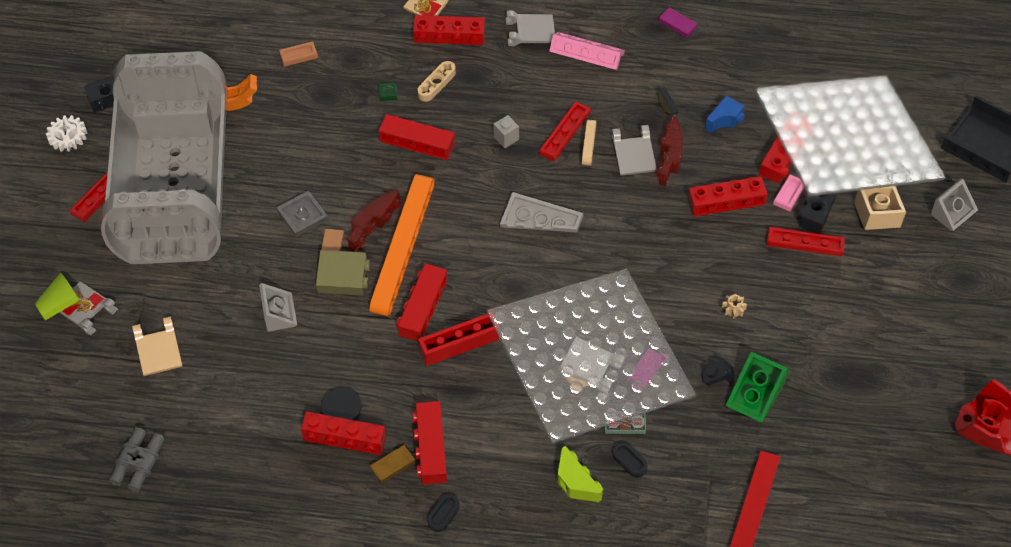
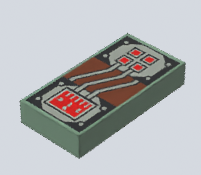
[605,413,646,434]

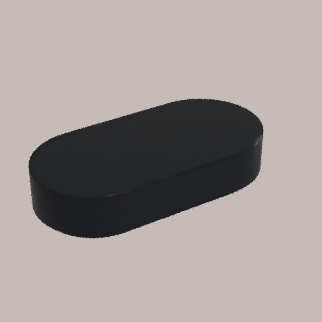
[613,443,648,478]
[427,494,460,532]

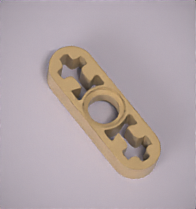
[418,61,456,102]
[582,120,596,166]

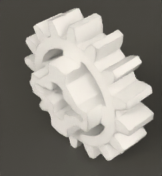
[46,115,87,152]

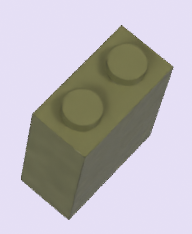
[316,250,370,295]

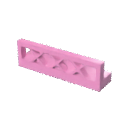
[550,32,625,70]

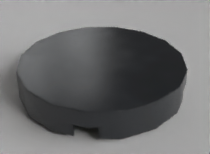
[322,388,362,421]

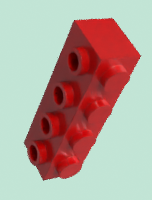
[413,15,485,45]
[759,113,813,184]
[378,114,455,160]
[688,176,768,217]
[396,264,448,342]
[418,312,499,366]
[413,401,447,485]
[301,411,387,455]

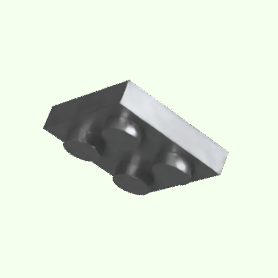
[276,191,328,237]

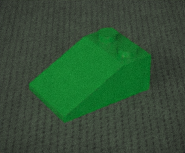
[726,352,790,423]

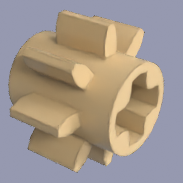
[722,293,747,319]

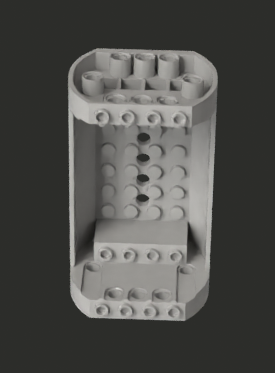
[101,51,227,264]

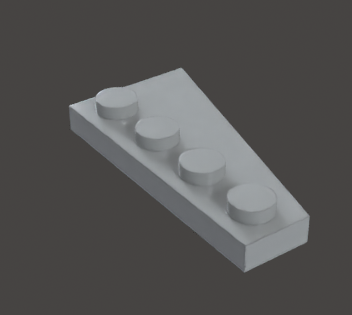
[500,192,583,232]

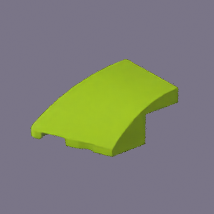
[34,273,79,320]

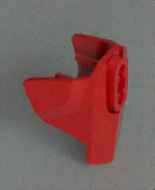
[954,379,1011,456]

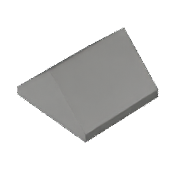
[931,179,978,231]
[259,283,297,332]

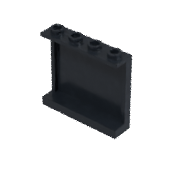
[941,96,1011,183]

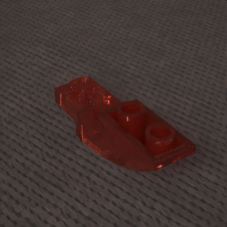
[657,116,683,186]
[348,190,401,252]

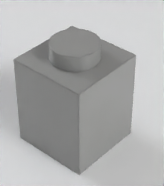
[493,115,519,148]

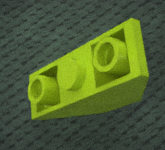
[557,446,603,502]

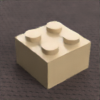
[854,185,906,230]

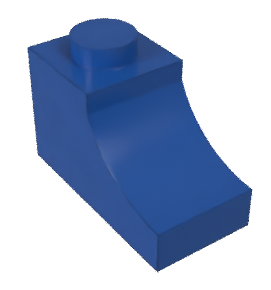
[705,96,745,133]

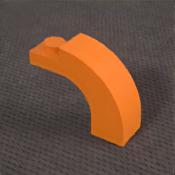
[226,74,257,111]

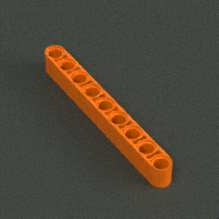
[369,174,434,317]

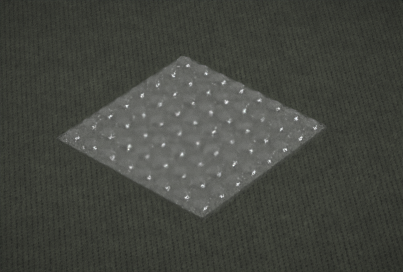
[755,76,946,196]
[487,269,696,444]

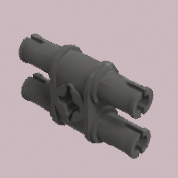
[109,427,165,492]

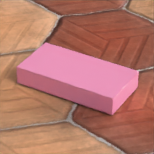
[774,174,807,212]

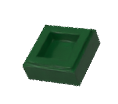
[379,82,398,101]

